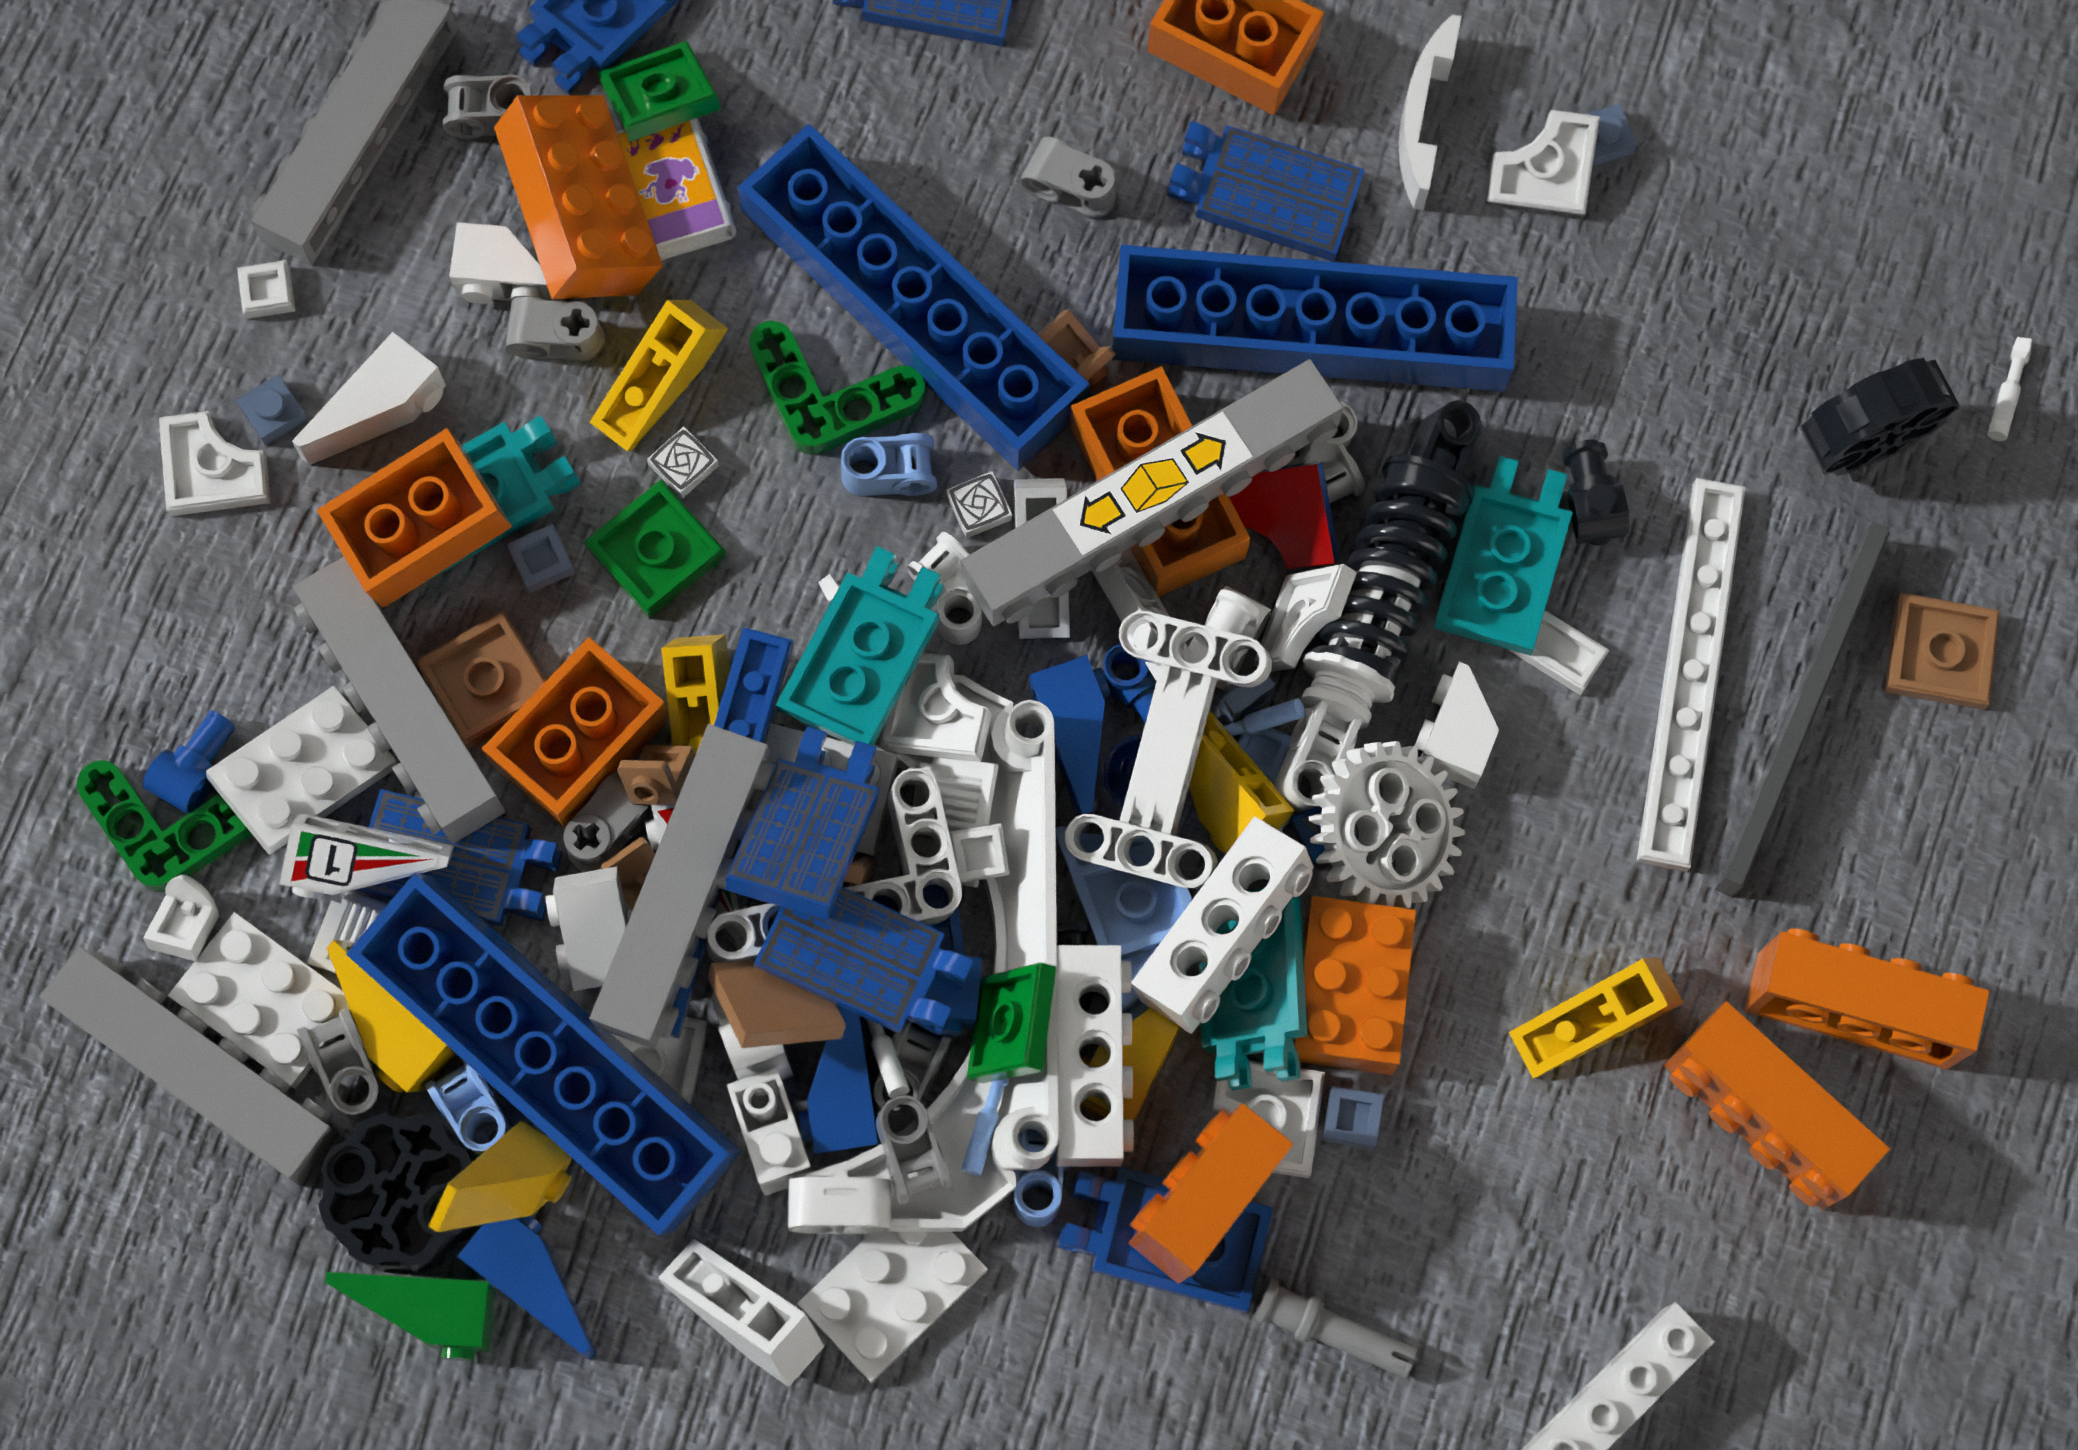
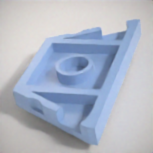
[1055,826,1192,1011]

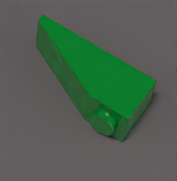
[325,1272,496,1361]

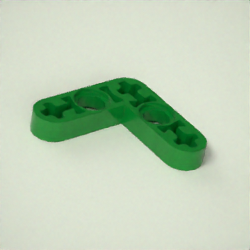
[749,321,926,455]
[77,760,252,892]

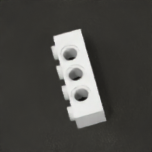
[1131,816,1314,1034]
[1057,945,1133,1167]
[1521,1302,1714,1450]

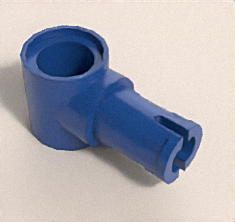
[1102,643,1157,723]
[143,710,236,814]

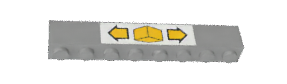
[960,359,1343,627]

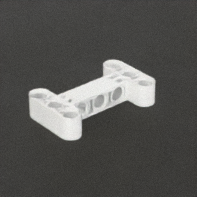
[1065,611,1272,889]

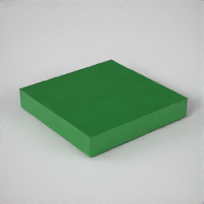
[597,41,721,142]
[583,479,727,619]
[967,962,1057,1083]

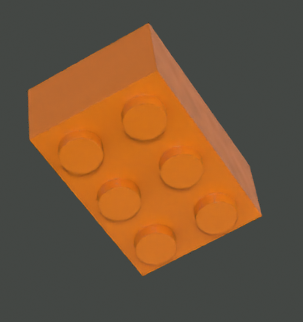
[1147,0,1324,116]
[316,428,513,608]
[482,637,669,830]
[1293,896,1416,1075]
[1128,1103,1294,1284]

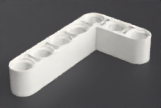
[706,768,962,963]

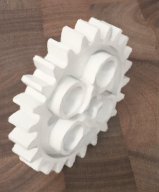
[1309,741,1465,908]

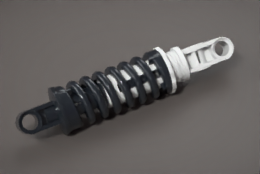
[1274,400,1481,812]

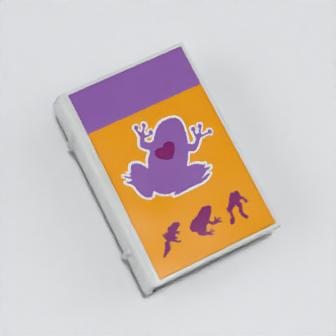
[617,118,736,260]

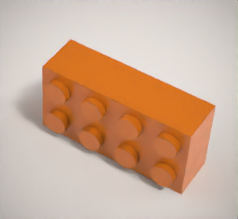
[494,95,663,299]
[1070,366,1250,597]
[1744,929,1990,1070]
[1664,1001,1890,1210]

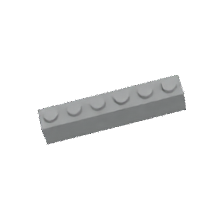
[251,0,458,266]
[292,556,506,845]
[589,724,775,1049]
[39,946,339,1186]

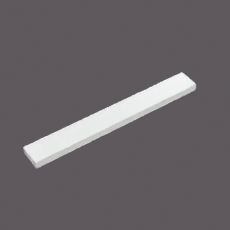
[1636,478,1746,872]

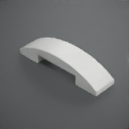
[1399,15,1461,211]

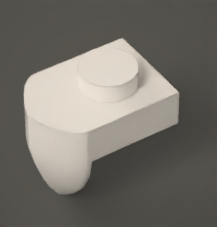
[143,875,219,961]

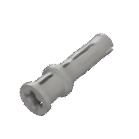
[1252,1277,1417,1379]

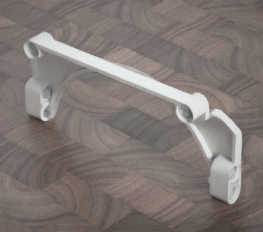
[788,675,1059,1234]

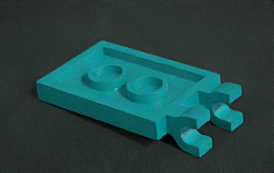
[423,415,581,584]
[1433,456,1573,656]
[776,546,945,746]
[1199,887,1308,1091]

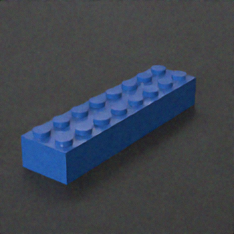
[738,123,1090,471]
[1111,245,1518,392]
[346,873,742,1236]

